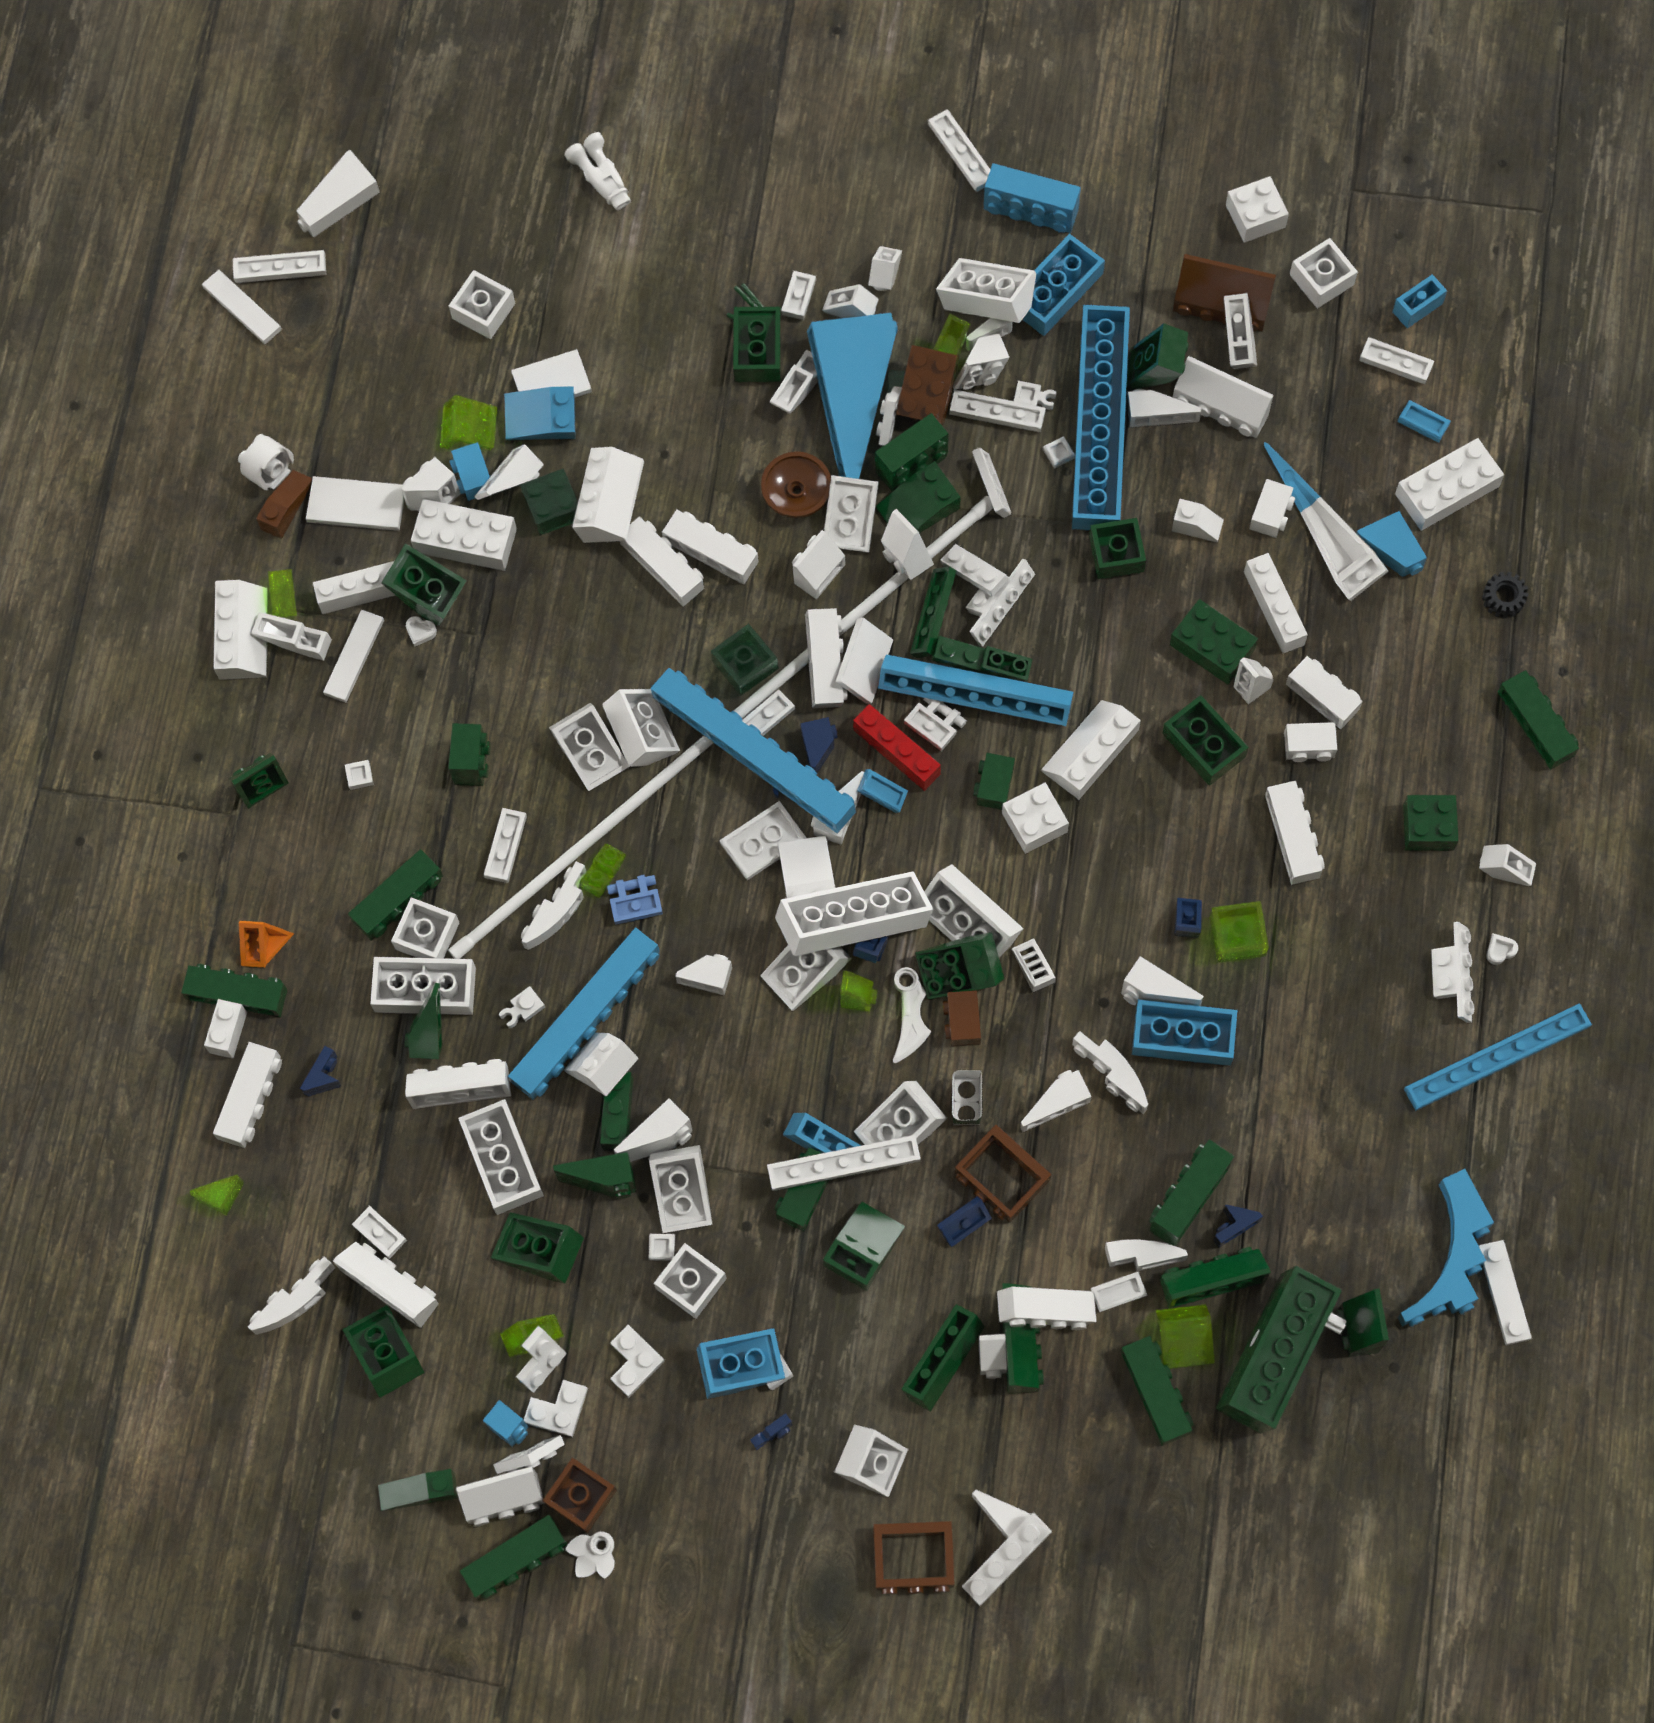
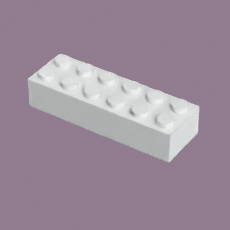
[775,872,933,956]

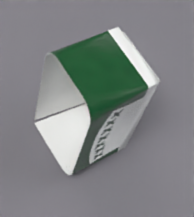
[952,1070,982,1125]

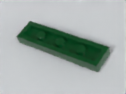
[910,566,956,658]

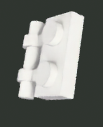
[904,698,967,752]

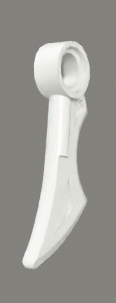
[893,967,931,1063]

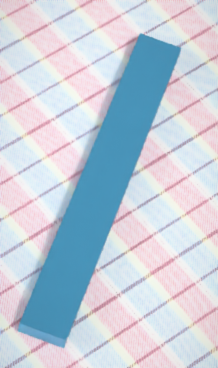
[1404,1003,1592,1111]

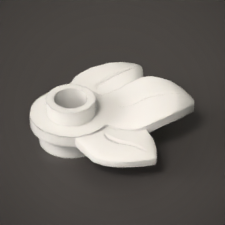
[566,1532,615,1579]

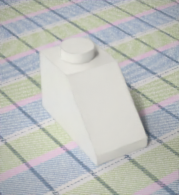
[868,246,902,291]
[822,284,878,318]
[1172,499,1223,543]
[1479,844,1536,886]
[676,954,732,995]
[978,1334,1007,1379]

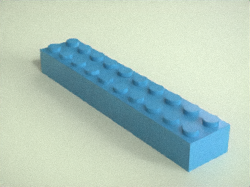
[1072,305,1130,530]

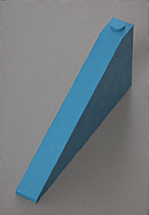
[807,313,897,479]

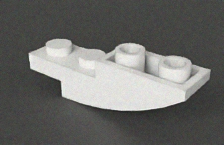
[521,861,587,950]
[1072,1031,1148,1114]
[248,1257,335,1335]

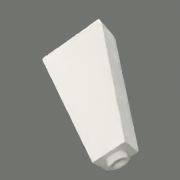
[297,150,380,238]

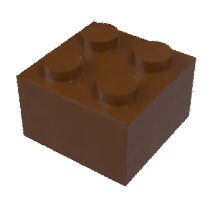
[543,1457,617,1533]

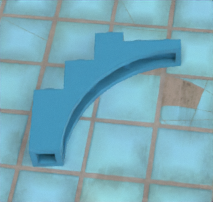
[1397,1169,1494,1327]

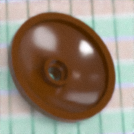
[761,452,831,518]

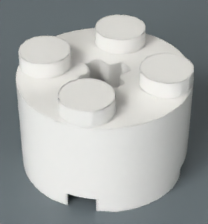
[238,434,294,490]

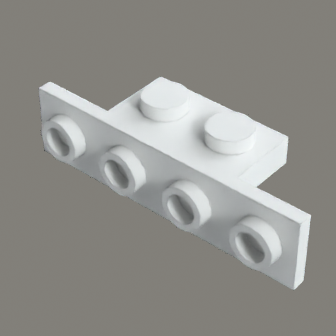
[966,559,1035,647]
[1431,922,1474,1023]

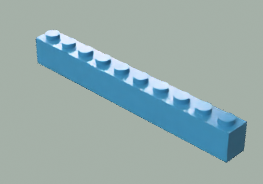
[650,668,856,834]

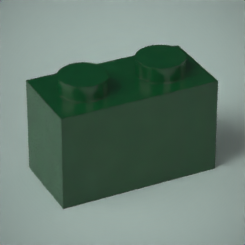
[973,753,1015,810]

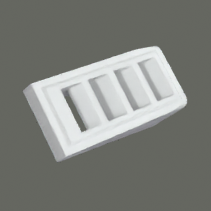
[966,318,1013,351]
[1012,939,1056,992]

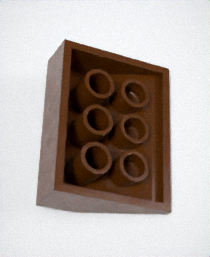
[1173,254,1276,332]

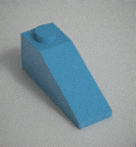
[783,1113,861,1153]

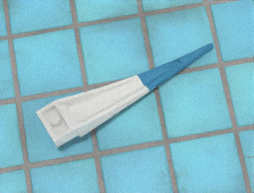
[1264,442,1388,601]

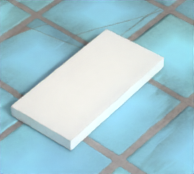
[306,476,404,531]

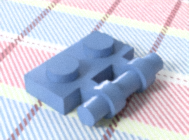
[607,875,663,925]

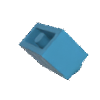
[1393,274,1447,328]
[450,442,490,501]
[483,1400,528,1447]

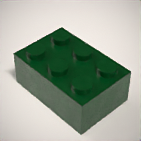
[875,413,949,492]
[1170,599,1258,685]
[1162,695,1249,786]

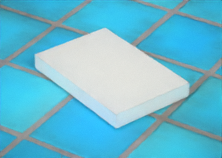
[511,349,592,397]
[824,475,879,552]
[836,618,893,704]
[720,801,807,880]

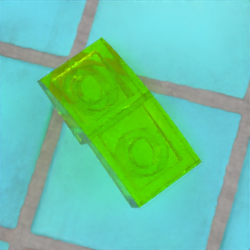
[268,569,297,618]
[579,843,626,898]

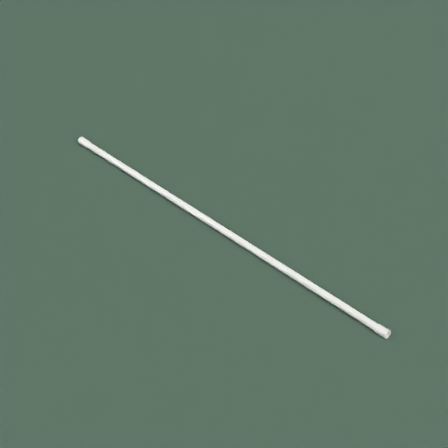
[448,496,993,959]

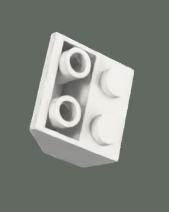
[953,334,1009,390]
[401,457,460,510]
[792,530,845,599]

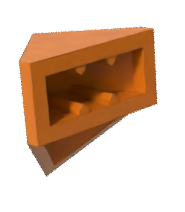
[239,921,294,968]

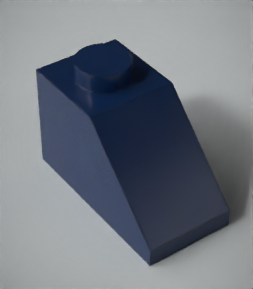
[800,717,838,773]

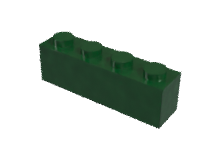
[1498,670,1579,770]
[348,849,443,940]
[181,964,288,1018]
[901,1304,985,1412]
[1120,1336,1194,1446]
[460,1515,567,1601]

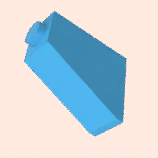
[1357,511,1427,577]

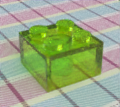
[1209,901,1269,963]

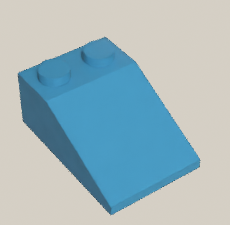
[505,386,576,440]
[696,1328,785,1399]

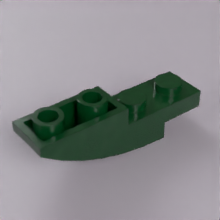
[932,636,1032,682]

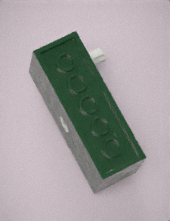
[1215,1266,1346,1434]

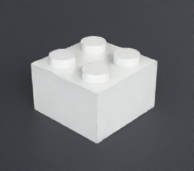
[1226,177,1289,243]
[1290,238,1358,308]
[449,270,515,339]
[1002,782,1069,854]
[391,897,459,959]
[654,1243,727,1319]

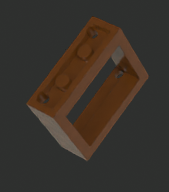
[955,1125,1052,1223]
[874,1521,955,1595]

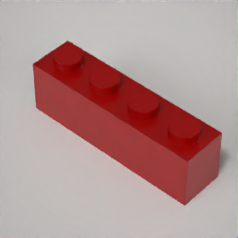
[853,704,941,791]

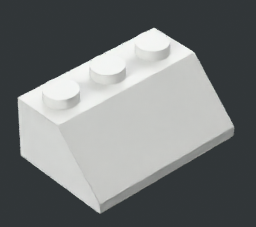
[602,689,680,766]
[456,1467,544,1527]

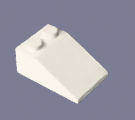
[549,703,630,791]
[778,835,835,898]
[760,945,851,1011]
[1121,956,1203,1006]
[564,1033,638,1096]
[854,1081,947,1169]
[614,1099,693,1161]
[649,1145,712,1233]

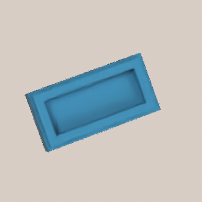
[1397,400,1451,443]
[857,769,908,813]

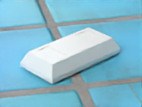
[1091,1272,1147,1312]

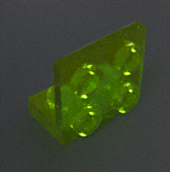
[440,395,497,450]
[1156,1304,1215,1369]

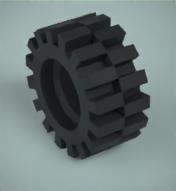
[1482,572,1528,618]

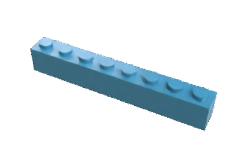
[878,654,1074,726]
[508,927,660,1100]

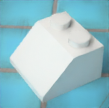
[881,509,934,580]
[835,1425,908,1497]

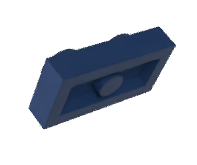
[937,1196,992,1247]

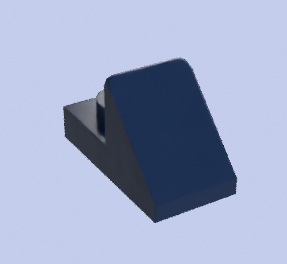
[1174,898,1202,938]
[853,935,890,963]
[300,1046,342,1097]
[1213,1205,1263,1248]

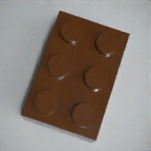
[896,345,960,425]

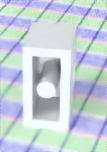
[1249,479,1295,538]
[1284,722,1337,762]
[204,999,247,1058]

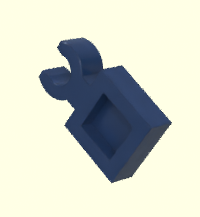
[750,1413,793,1450]

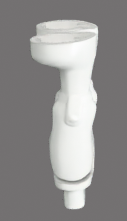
[565,132,631,210]

